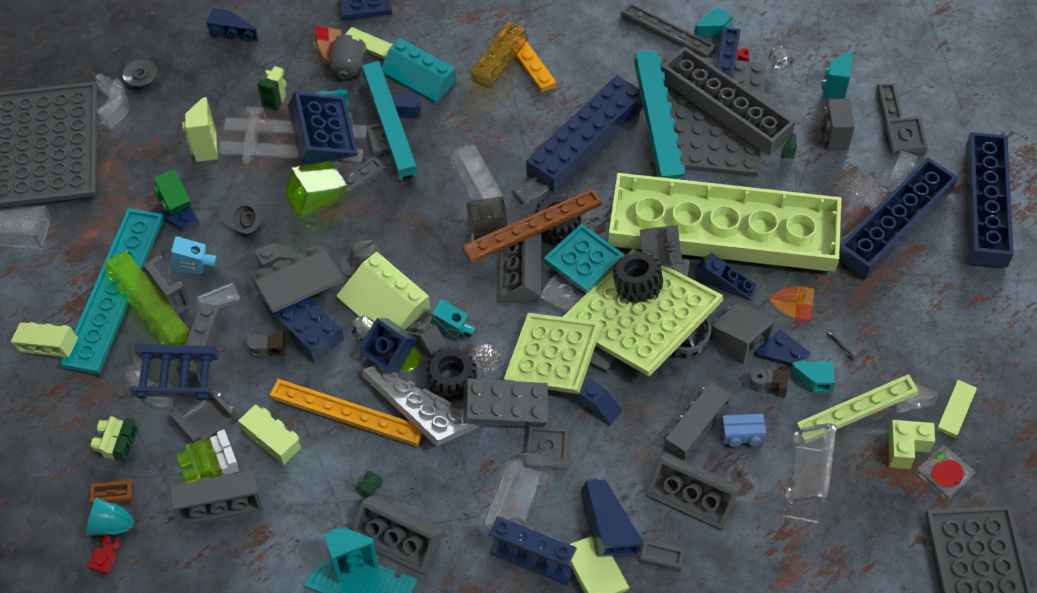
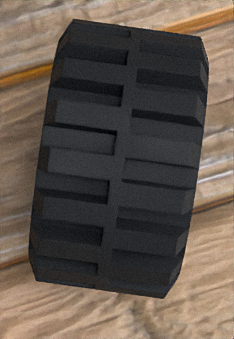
[535,194,581,245]
[612,251,664,303]
[426,346,477,401]

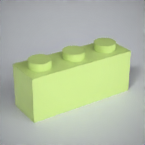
[10,322,78,357]
[238,404,301,465]

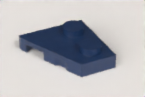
[152,204,200,232]
[755,329,810,367]

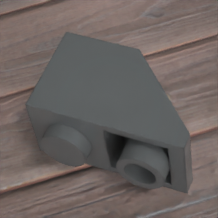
[407,321,447,355]

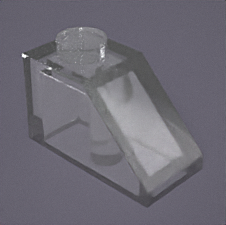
[893,380,939,413]

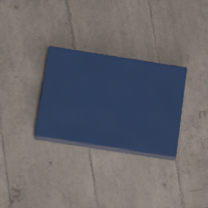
[340,0,393,21]

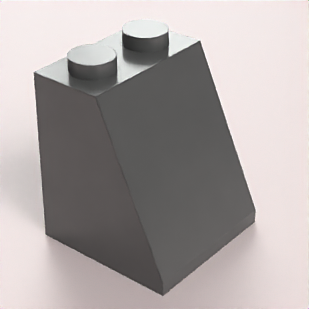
[710,303,775,364]

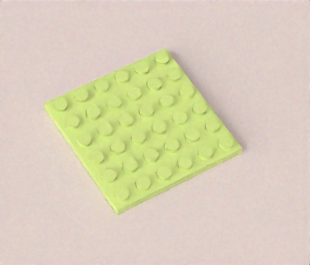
[563,249,723,376]

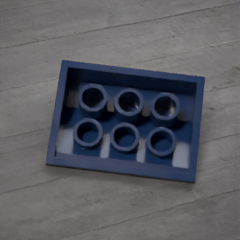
[288,91,358,164]

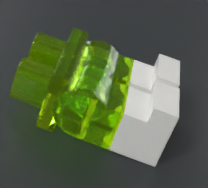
[177,430,239,483]

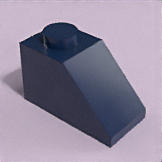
[578,379,622,426]

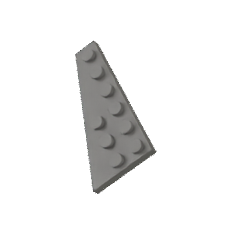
[362,364,482,446]

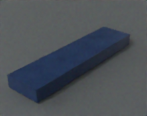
[717,27,741,79]

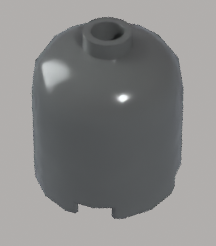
[329,34,367,79]

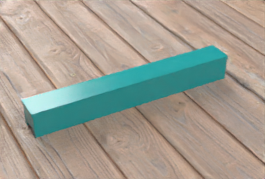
[362,61,417,181]

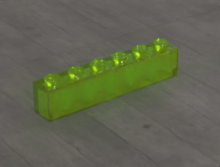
[105,250,190,345]

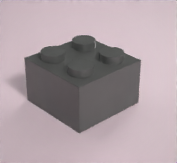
[821,99,855,150]

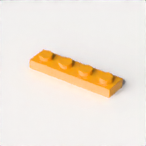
[508,37,557,93]

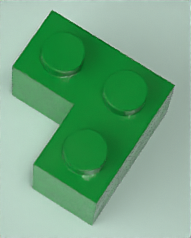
[152,169,191,215]

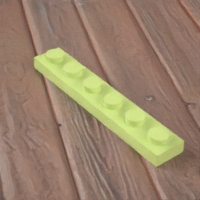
[797,374,918,442]

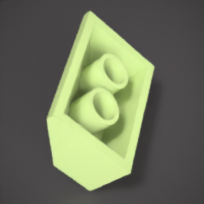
[183,97,218,162]

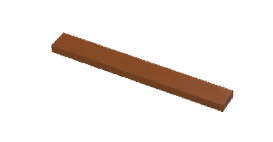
[462,188,602,263]

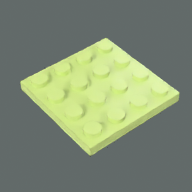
[504,313,602,394]

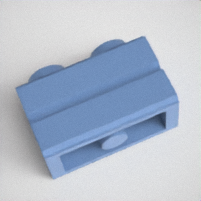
[721,414,766,447]

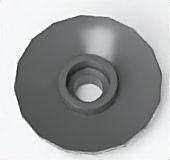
[122,59,157,87]

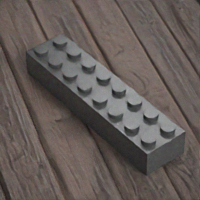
[661,46,795,156]

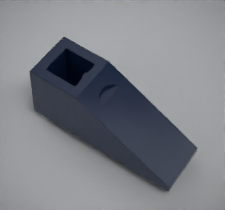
[207,8,259,41]
[694,253,757,300]

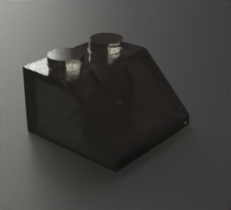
[466,196,508,242]

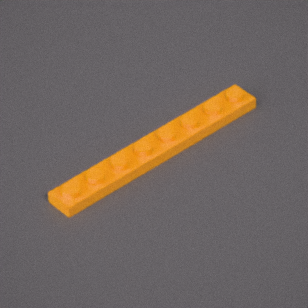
[270,379,423,447]

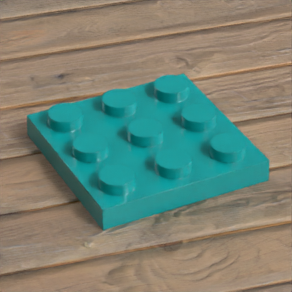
[544,223,624,294]

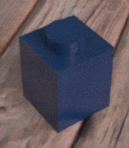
[395,92,422,119]

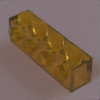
[470,22,529,89]

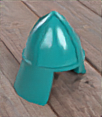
[86,498,134,536]

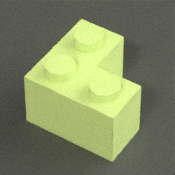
[888,420,935,469]

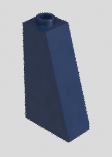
[580,479,643,557]

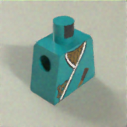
[430,299,476,341]

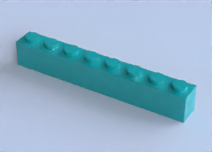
[634,50,685,180]

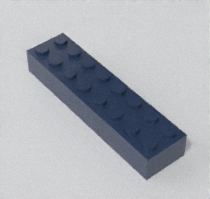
[526,75,643,192]
[965,132,1014,267]
[839,157,958,280]

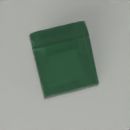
[781,133,797,159]

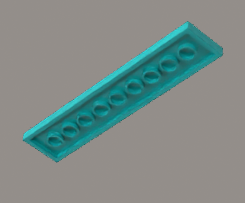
[61,208,164,375]

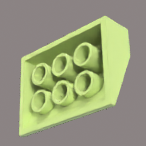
[336,252,430,330]

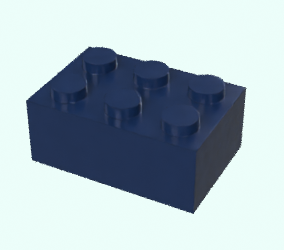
[275,297,344,363]

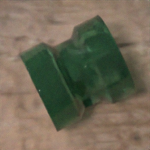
[355,471,384,498]

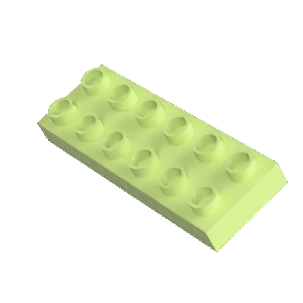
[608,173,841,272]

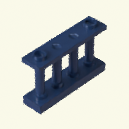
[129,344,219,401]
[488,516,577,586]

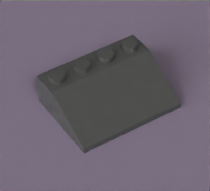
[251,245,344,313]

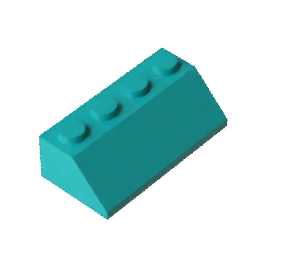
[381,38,456,103]

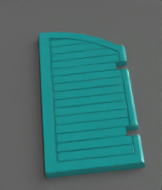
[303,558,418,593]

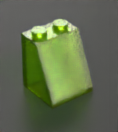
[284,161,347,219]

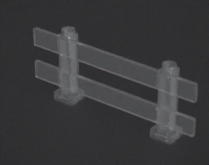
[219,107,368,171]

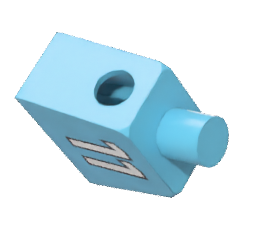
[171,236,217,274]

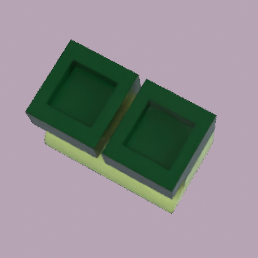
[257,67,286,111]
[90,416,138,462]

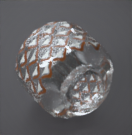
[472,343,501,372]

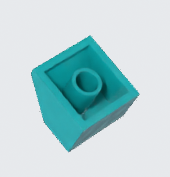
[821,51,853,99]

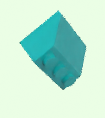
[324,527,379,583]

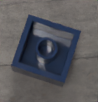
[359,318,417,372]

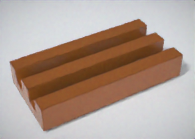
[89,480,134,506]

